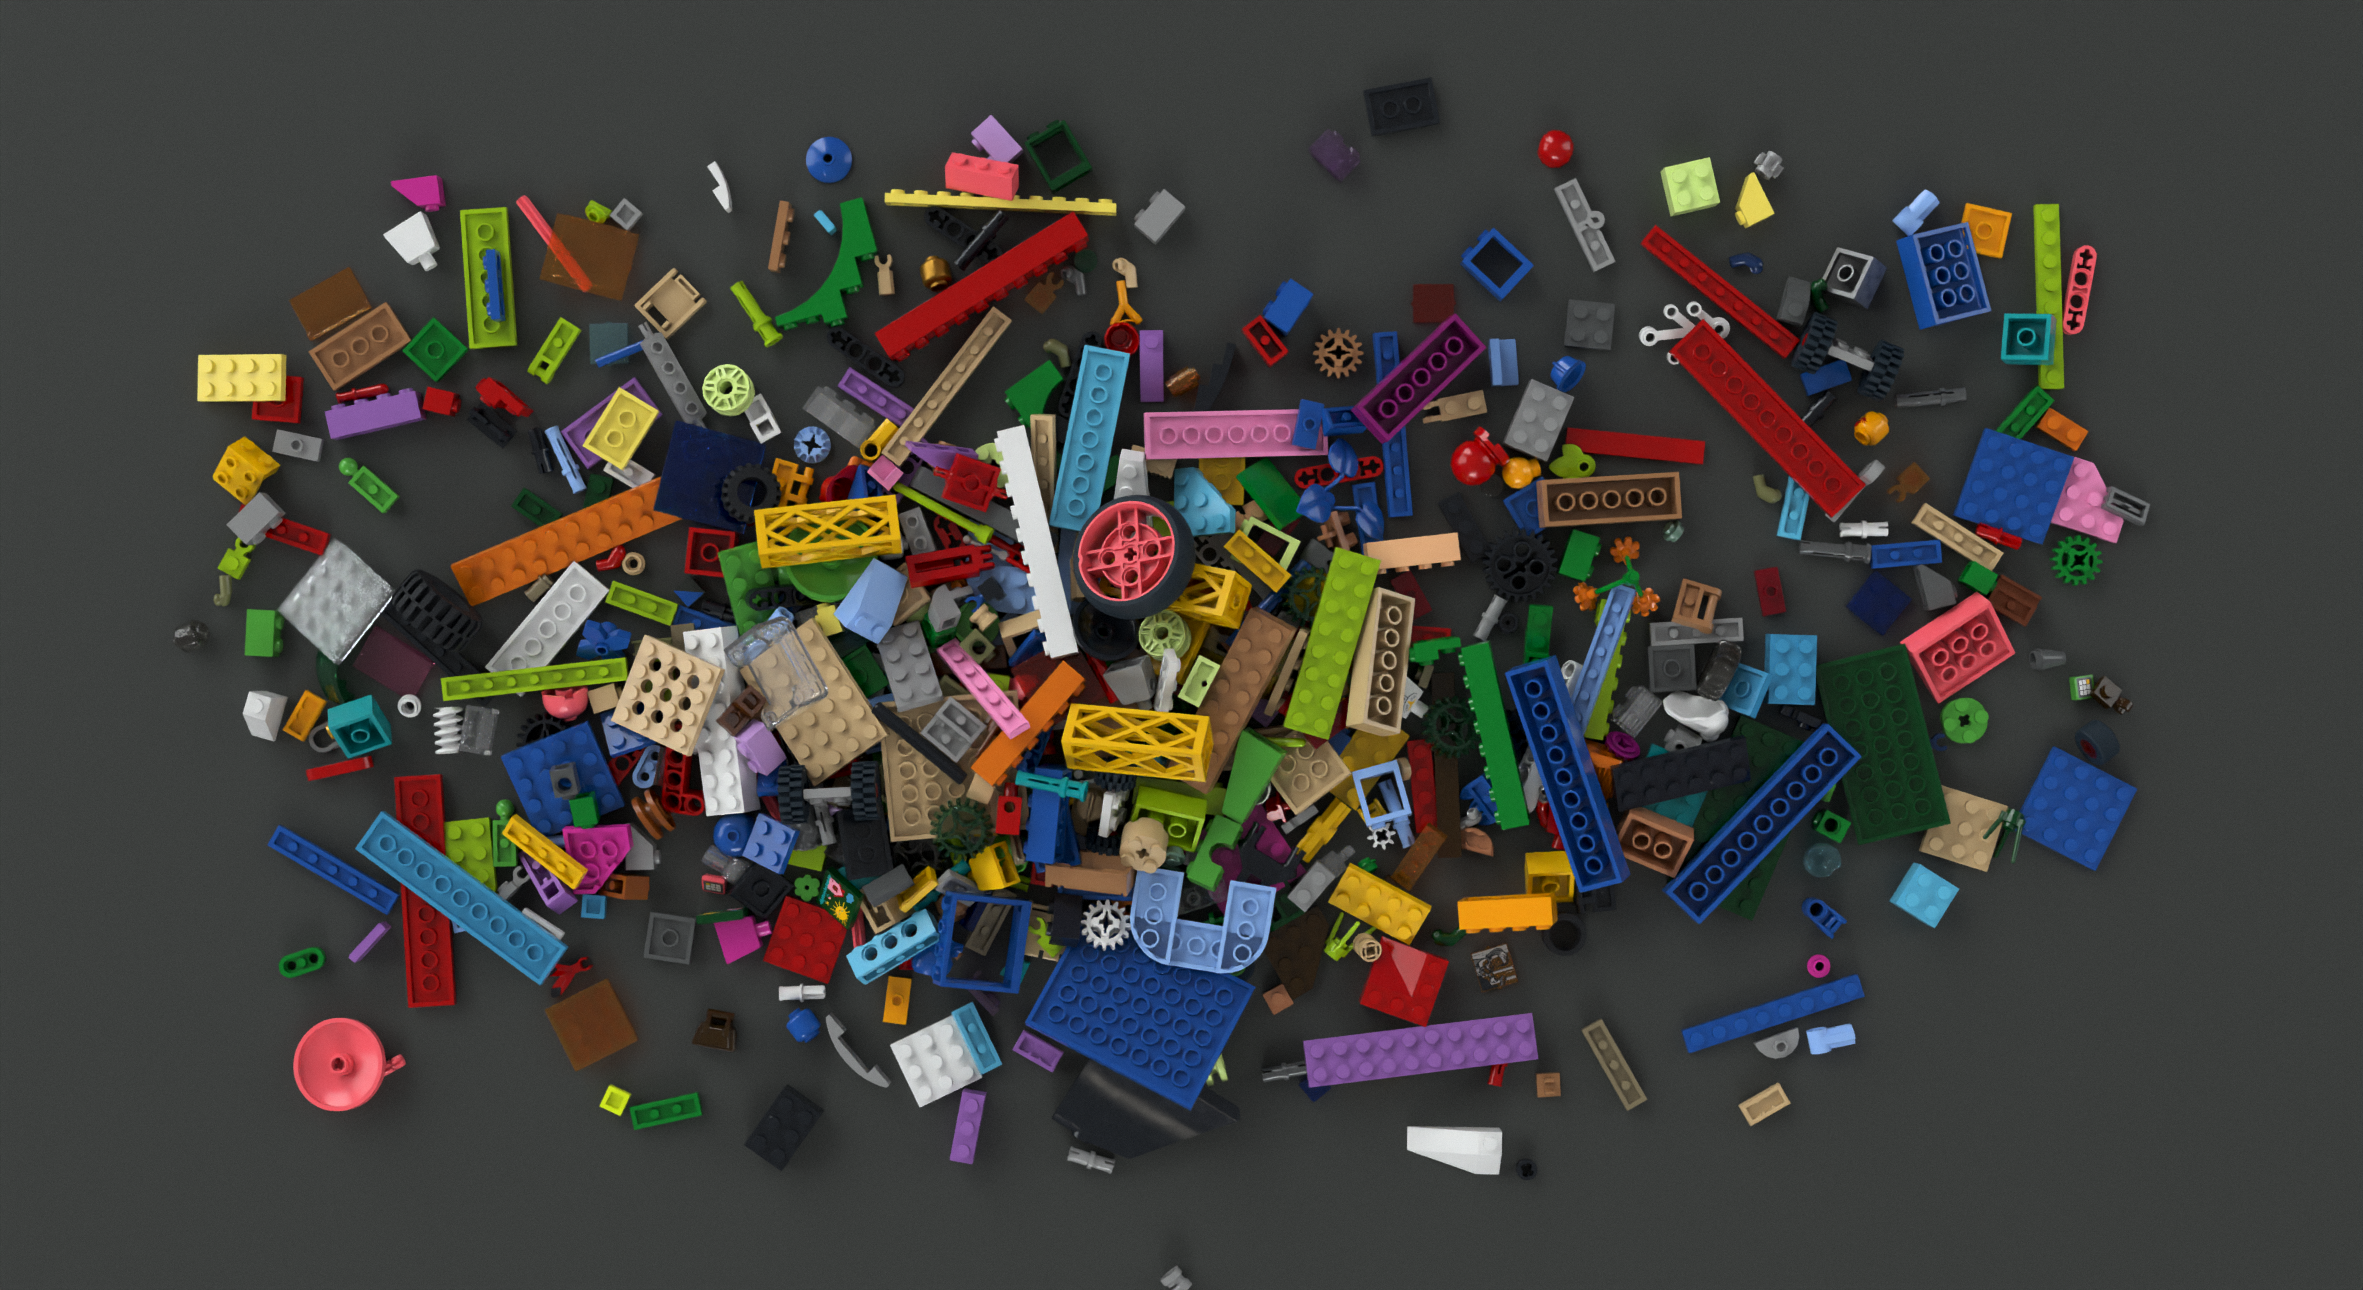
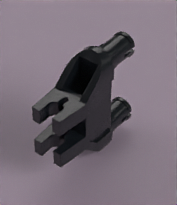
[1235,821,1307,886]

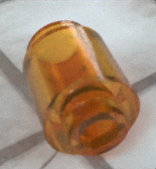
[1165,366,1201,398]

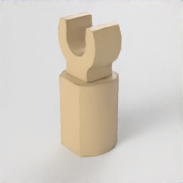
[874,254,895,296]

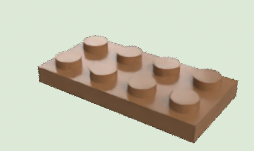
[309,302,412,391]

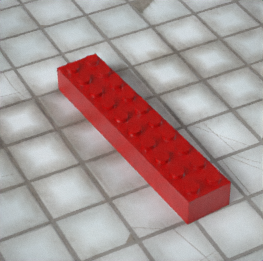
[875,211,1089,362]

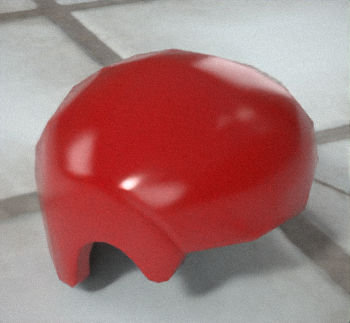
[1537,130,1574,168]
[1104,322,1140,356]

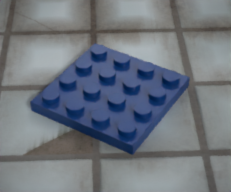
[1953,428,2074,545]
[501,721,625,837]
[2015,747,2137,871]

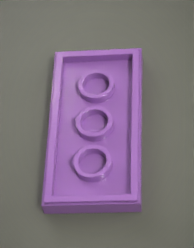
[561,377,663,469]

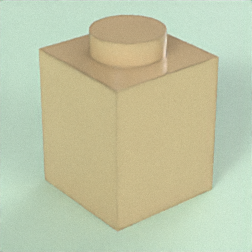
[587,683,623,714]

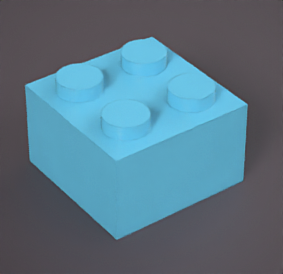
[1889,862,1959,928]

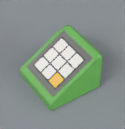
[2069,674,2094,700]

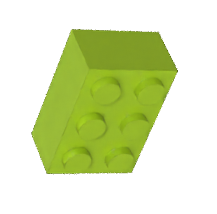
[1129,785,1207,853]

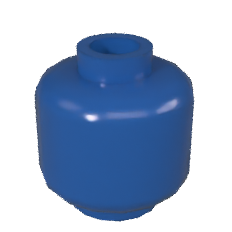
[786,1008,821,1043]

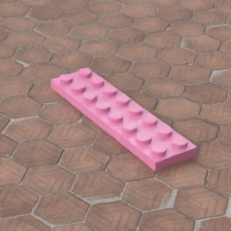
[1144,409,1328,460]

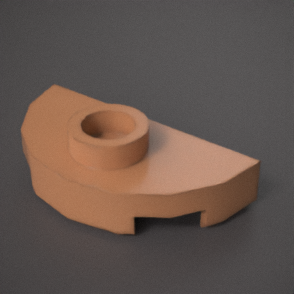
[1461,828,1494,856]

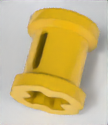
[1357,798,1387,824]

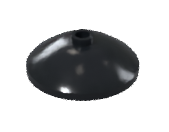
[1072,594,1140,662]

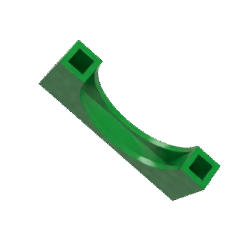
[1004,360,1120,494]

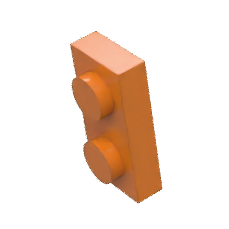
[2035,407,2089,451]

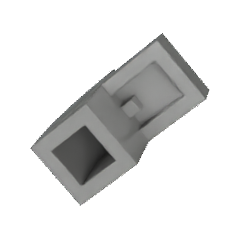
[928,584,974,632]

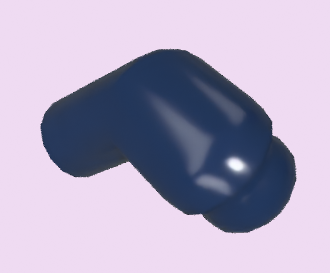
[1729,252,1764,274]

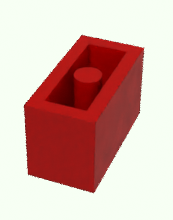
[1241,315,1289,368]

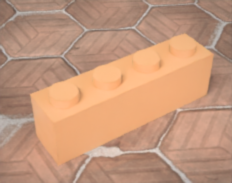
[1363,532,1461,575]

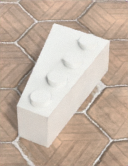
[1114,449,1153,538]

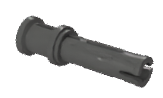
[1799,540,1872,564]

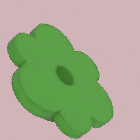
[794,874,820,901]

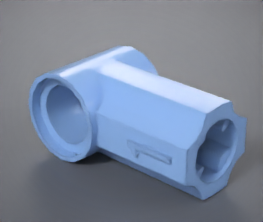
[1892,189,1940,236]
[1806,1023,1856,1054]

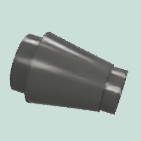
[2029,648,2066,671]

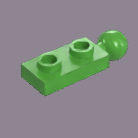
[339,458,400,514]
[493,799,518,867]

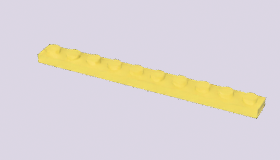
[885,189,1117,216]

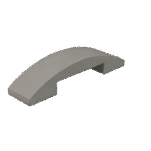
[826,1012,892,1088]

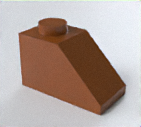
[598,872,650,900]

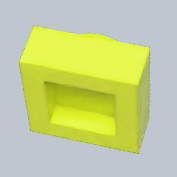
[600,1084,631,1116]

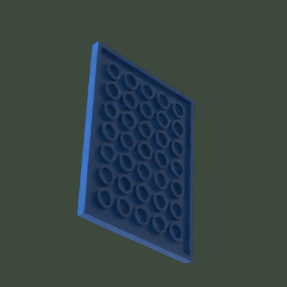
[1025,903,1255,1111]

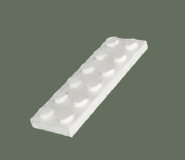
[485,561,610,697]

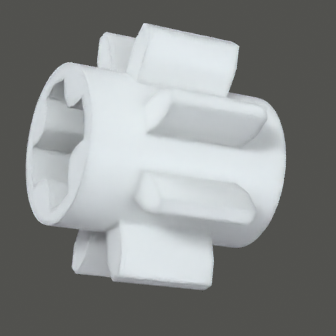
[1367,823,1396,850]

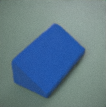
[1322,406,1367,437]

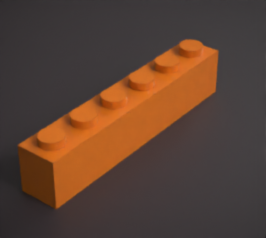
[970,660,1086,787]

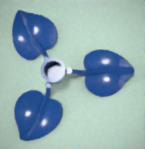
[1296,438,1384,540]

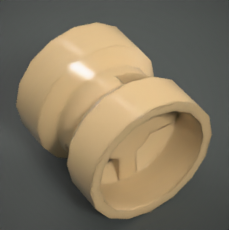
[1353,933,1382,962]

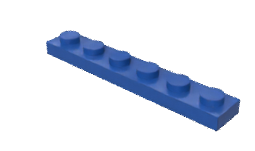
[267,825,401,915]

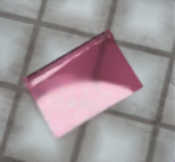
[353,626,435,697]

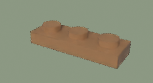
[768,200,795,273]

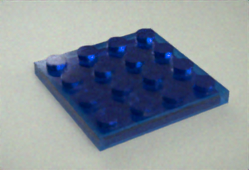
[652,420,766,534]

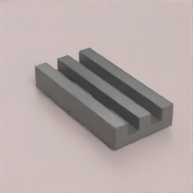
[2101,486,2150,526]

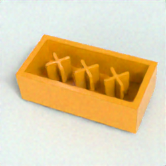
[1458,892,1558,933]

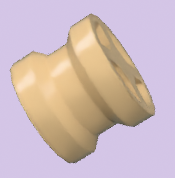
[969,604,998,633]

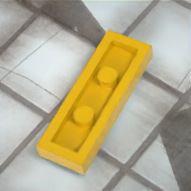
[1224,529,1292,593]

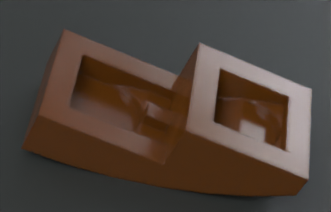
[716,685,767,737]

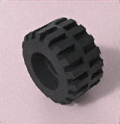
[721,463,782,524]

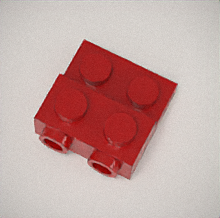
[475,377,534,418]

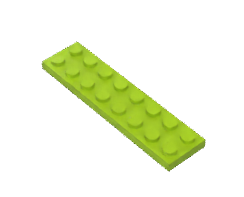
[1283,547,1381,740]

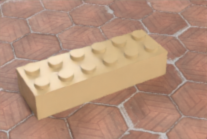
[1346,587,1415,737]

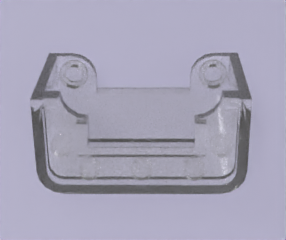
[724,616,828,731]

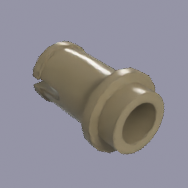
[524,573,554,602]

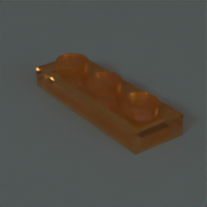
[1391,823,1448,891]

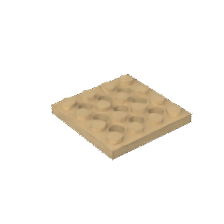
[611,635,725,756]

